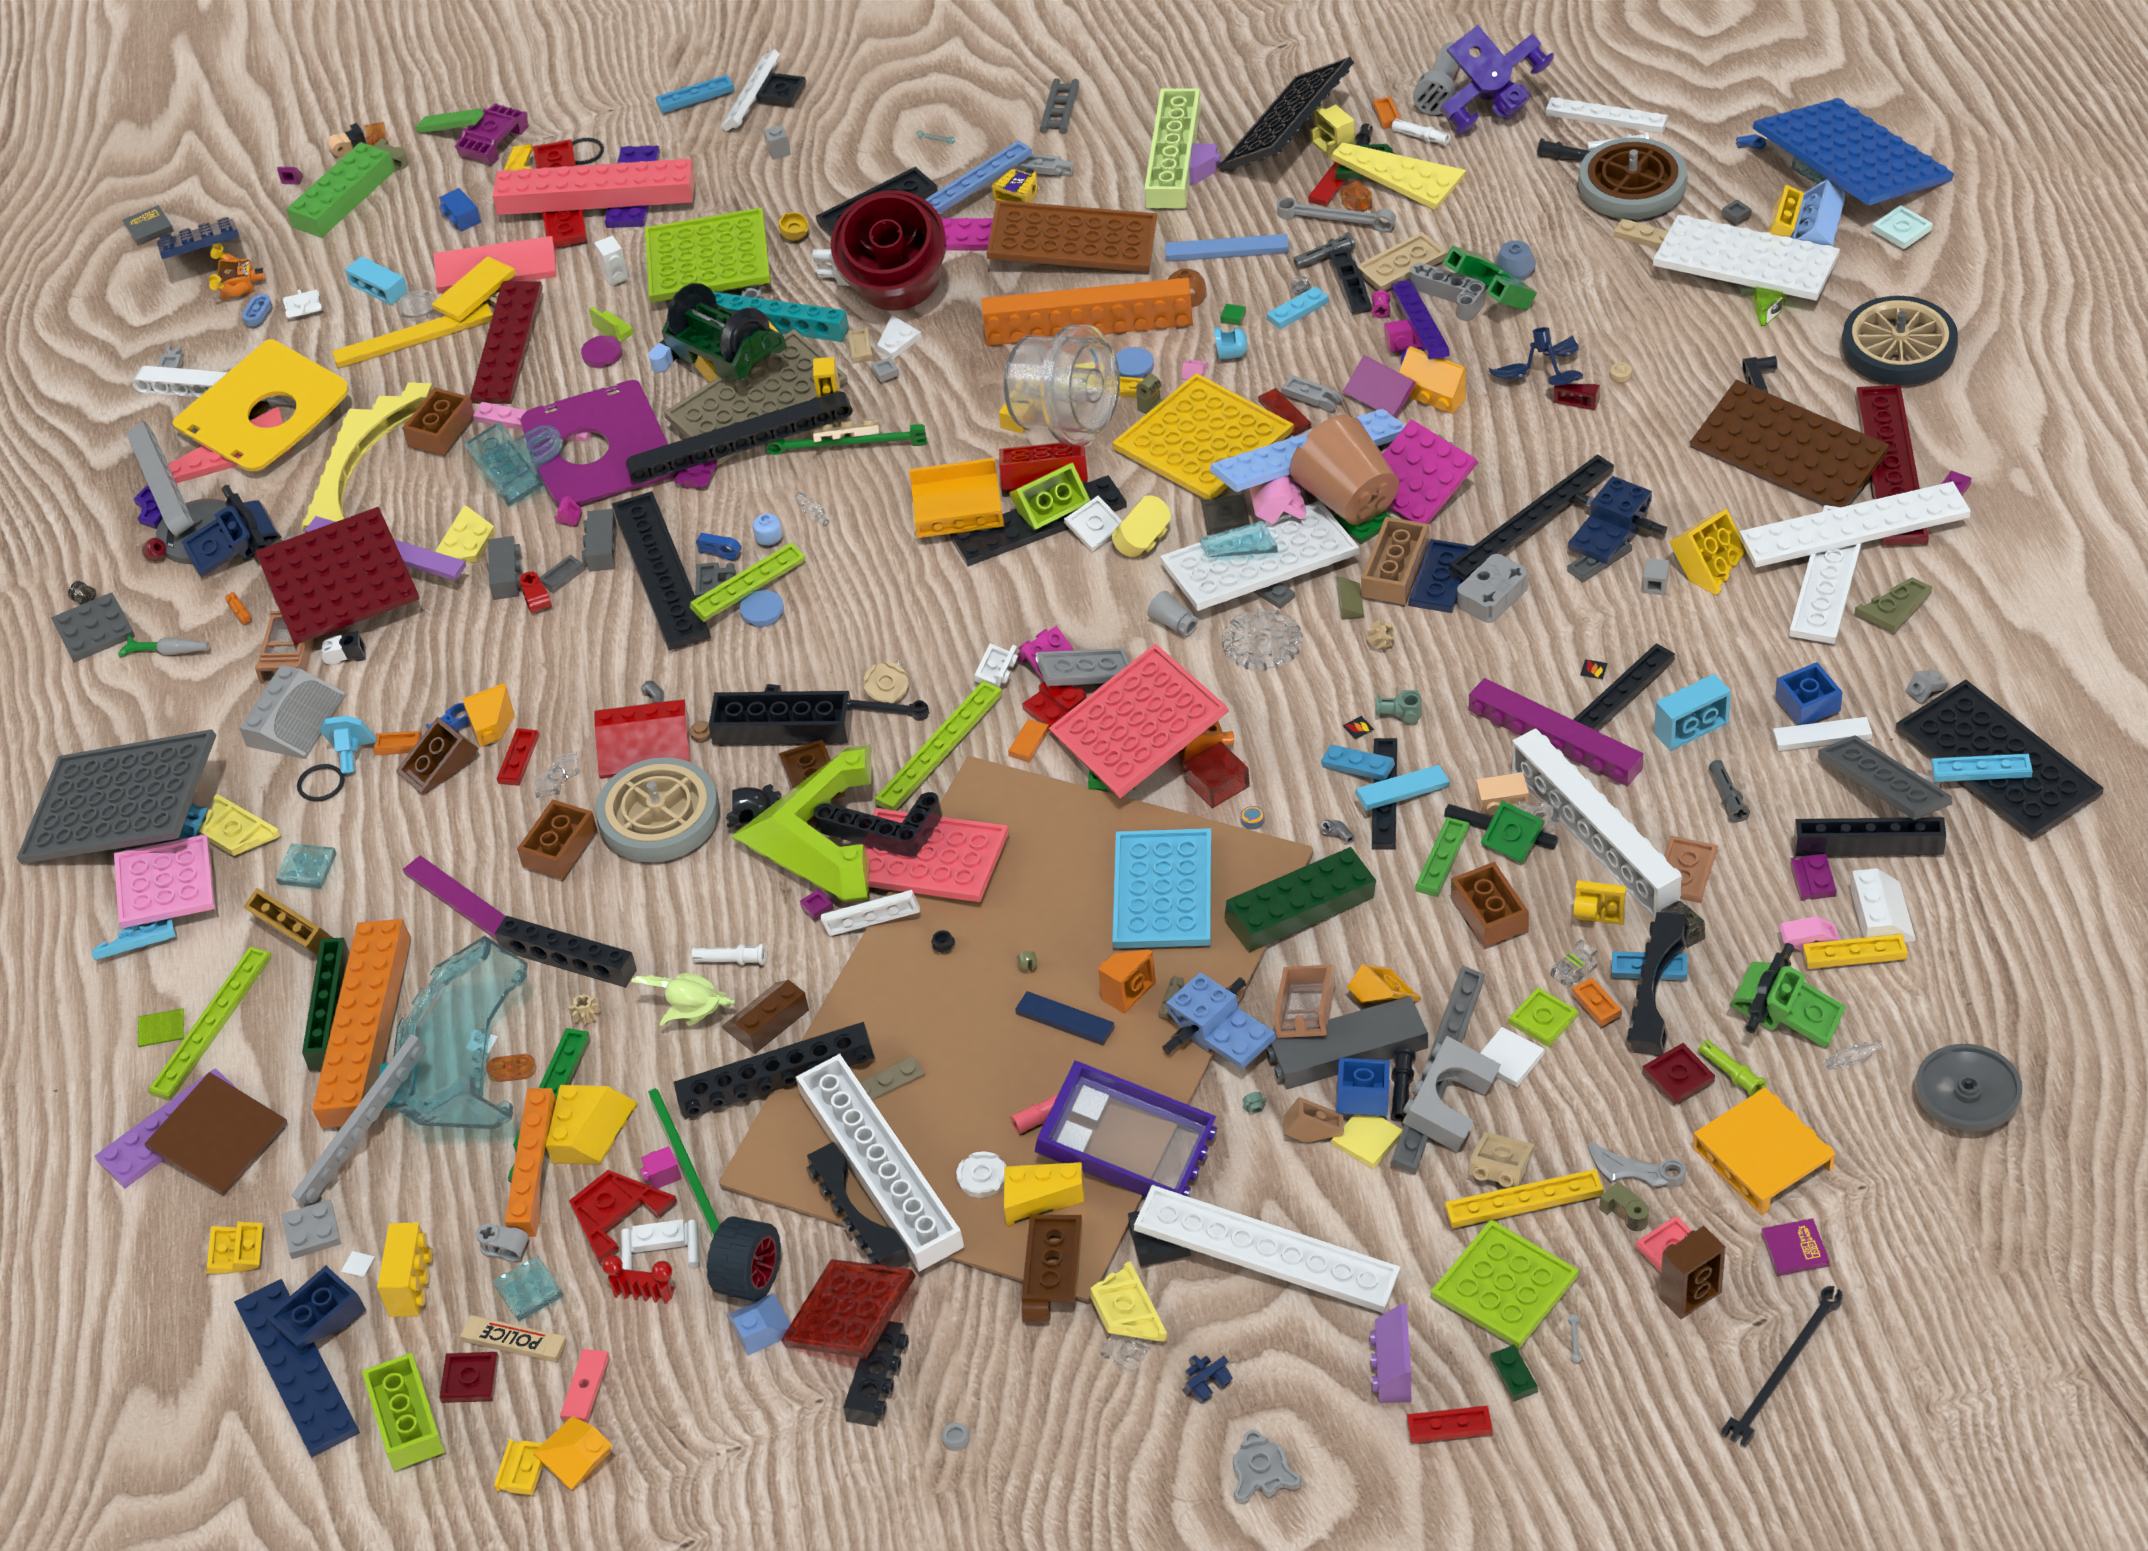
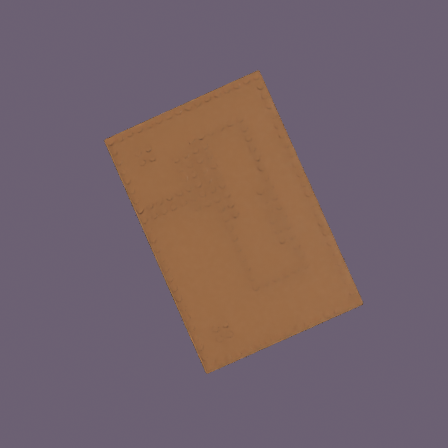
[719,757,1313,1302]

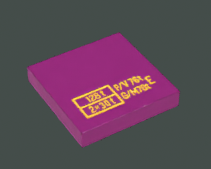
[1761,1218,1829,1276]

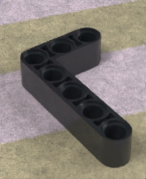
[814,792,943,857]

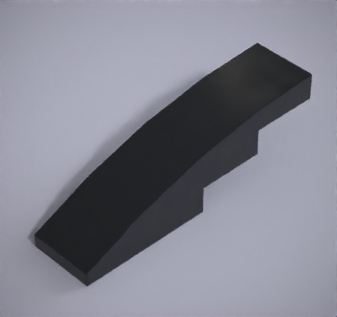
[1329,248,1372,313]

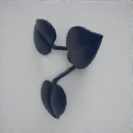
[1489,327,1584,385]

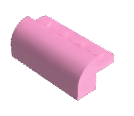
[1249,475,1307,524]

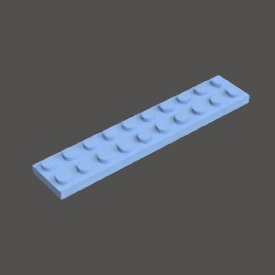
[1210,409,1406,492]

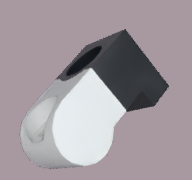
[322,631,366,665]

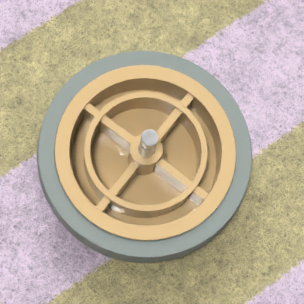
[596,758,719,862]

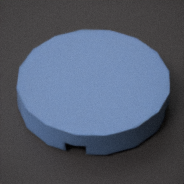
[1112,347,1154,379]
[740,590,784,627]

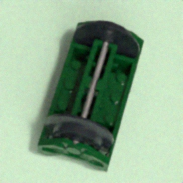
[661,283,787,381]

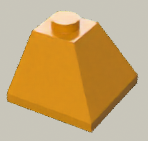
[462,683,515,747]
[1347,963,1421,1004]
[533,1416,612,1491]

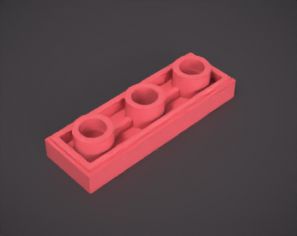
[560,1348,609,1423]

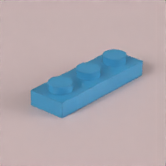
[1321,744,1395,781]
[1612,951,1688,980]

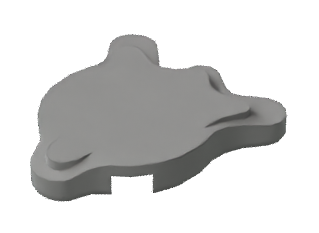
[1233,1430,1301,1503]

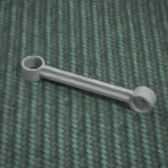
[1277,197,1396,232]

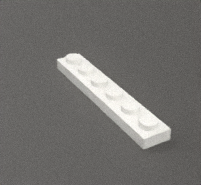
[721,49,780,132]
[1546,97,1668,134]

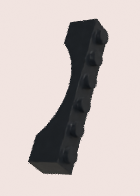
[1627,912,1689,1055]
[806,1141,909,1276]

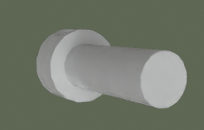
[1413,42,1459,115]

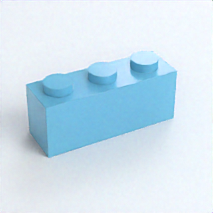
[344,256,408,305]

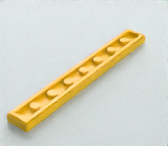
[332,303,493,368]

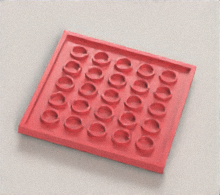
[1049,643,1229,799]

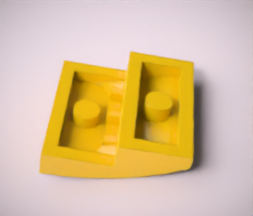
[206,1221,263,1274]

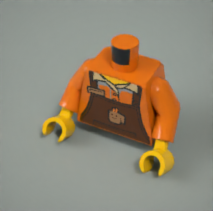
[208,243,265,299]

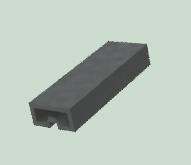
[1266,996,1428,1090]

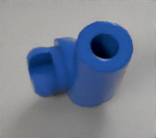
[1736,134,1766,150]

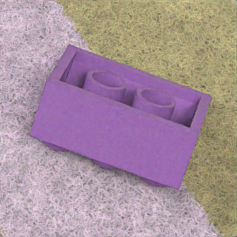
[1370,1303,1412,1403]

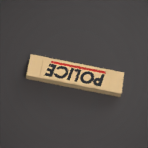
[460,1315,567,1363]

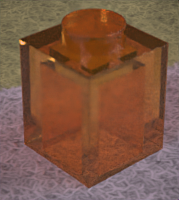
[1341,180,1372,212]

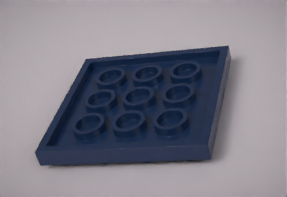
[157,217,240,260]

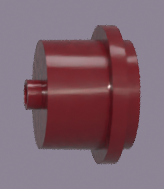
[831,190,947,311]

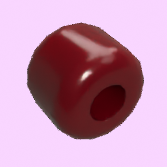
[142,538,166,561]

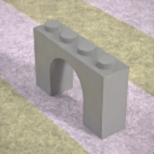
[1402,1036,1501,1152]

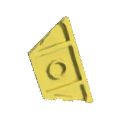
[435,506,496,563]
[199,794,281,856]
[1089,1261,1167,1342]

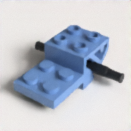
[1162,972,1276,1070]

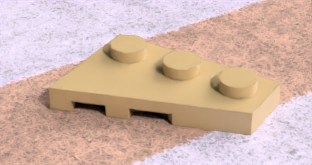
[813,419,881,442]

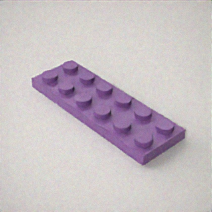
[94,1068,236,1189]

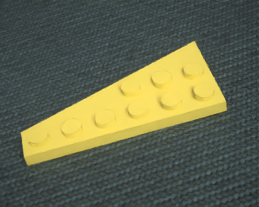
[1331,142,1466,210]

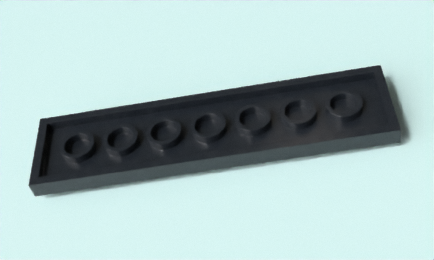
[950,475,1127,567]

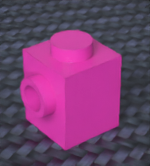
[640,1146,682,1189]

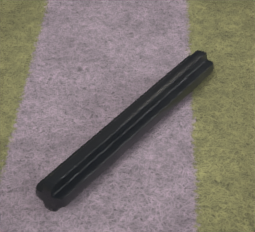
[1444,804,1558,849]

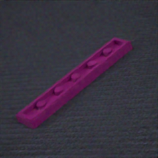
[403,855,505,940]

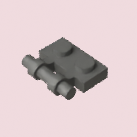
[695,562,736,599]

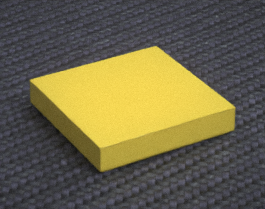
[1332,1114,1402,1169]

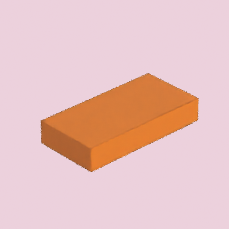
[1372,97,1401,129]
[1008,719,1049,762]
[373,731,422,755]

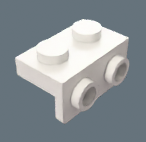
[973,643,1018,688]

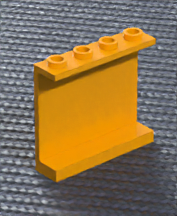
[909,457,1004,538]
[1692,1087,1835,1216]

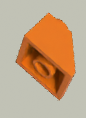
[1098,950,1156,1014]

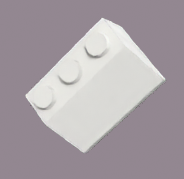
[1850,868,1915,942]

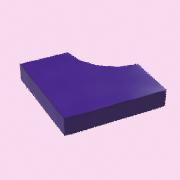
[134,486,163,529]

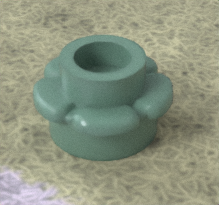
[1242,1092,1267,1114]

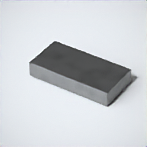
[539,555,586,594]

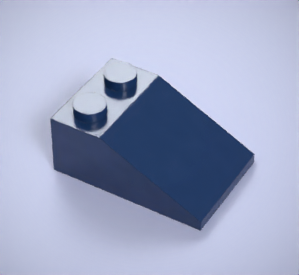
[266,1265,366,1348]

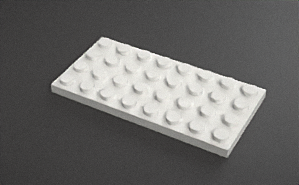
[1653,215,1840,301]
[1160,501,1360,611]

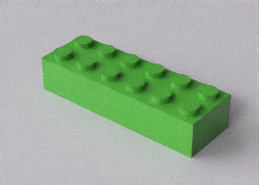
[286,142,395,238]

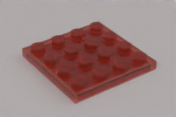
[781,1259,916,1359]

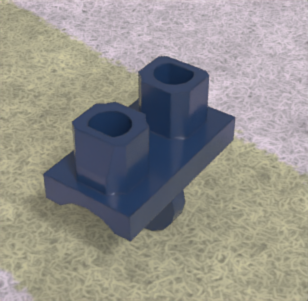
[1182,1355,1233,1403]

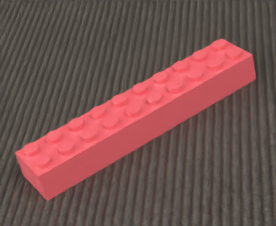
[492,158,695,215]

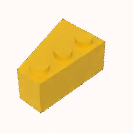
[1004,1162,1084,1227]

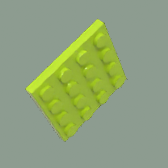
[1431,1219,1579,1349]

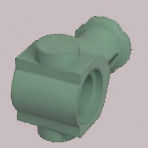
[1376,690,1422,723]

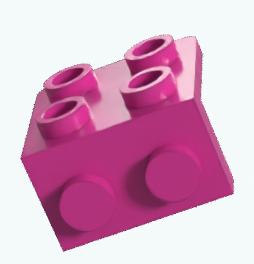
[1017,626,1074,681]

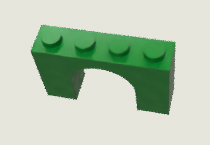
[1442,245,1538,311]

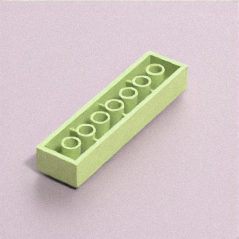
[1144,89,1201,209]

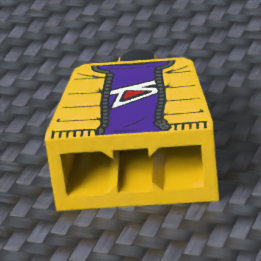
[992,168,1038,203]

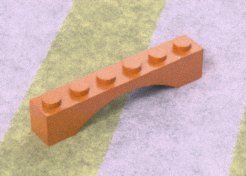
[505,1088,556,1237]

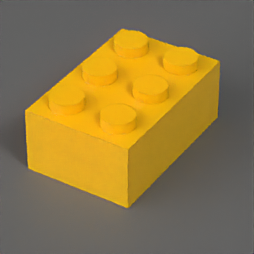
[377,1222,433,1317]

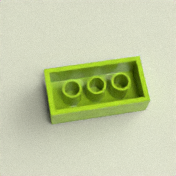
[362,1352,445,1471]

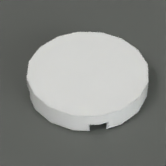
[956,1151,1006,1198]

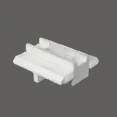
[283,290,322,319]

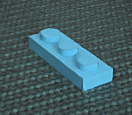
[1267,286,1329,330]

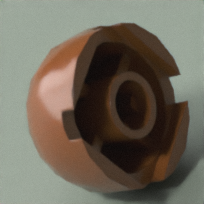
[1168,269,1207,308]

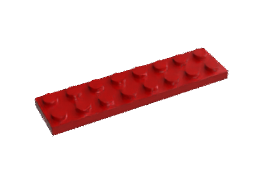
[533,139,587,248]

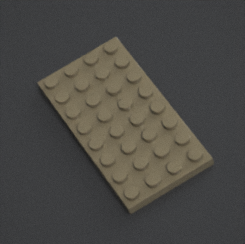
[664,329,848,466]

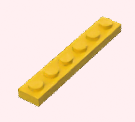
[1445,1169,1604,1229]

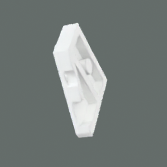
[877,316,922,360]

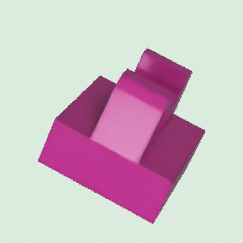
[554,495,582,527]

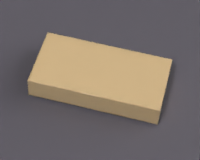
[847,328,873,363]

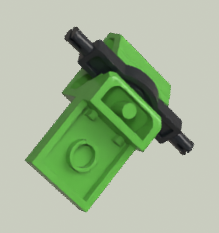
[1729,943,1846,1048]

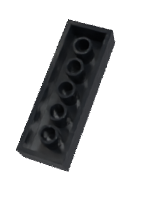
[708,691,853,744]

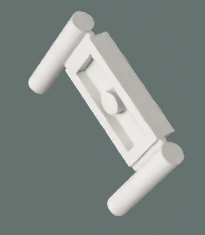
[621,1219,699,1270]

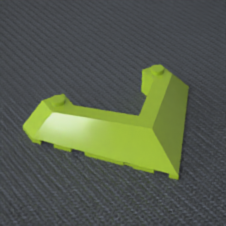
[731,744,872,902]

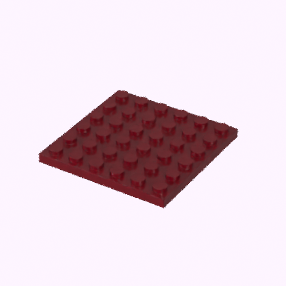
[255,506,420,645]

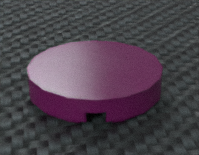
[581,335,623,368]

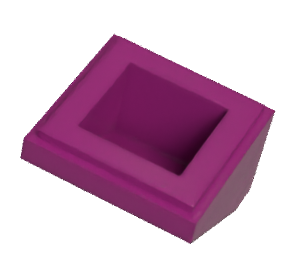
[277,167,303,184]

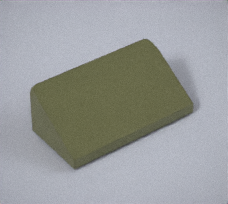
[1337,577,1364,619]

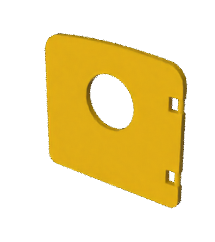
[172,339,349,471]

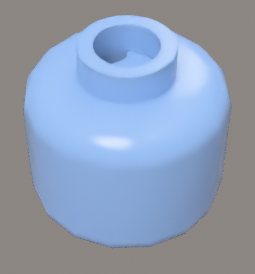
[752,513,782,546]

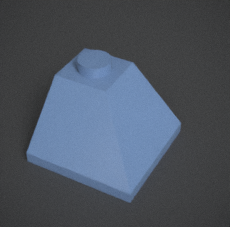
[726,1293,795,1356]

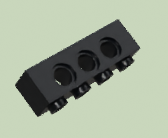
[843,1318,909,1427]

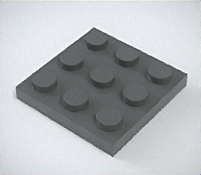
[51,592,135,663]

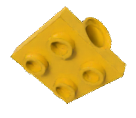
[1573,880,1626,925]

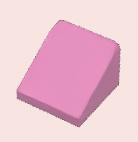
[1182,359,1209,380]

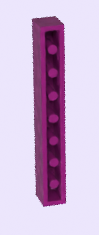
[1469,678,1644,787]

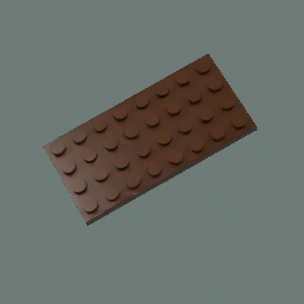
[1690,379,1890,508]

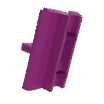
[674,460,717,490]

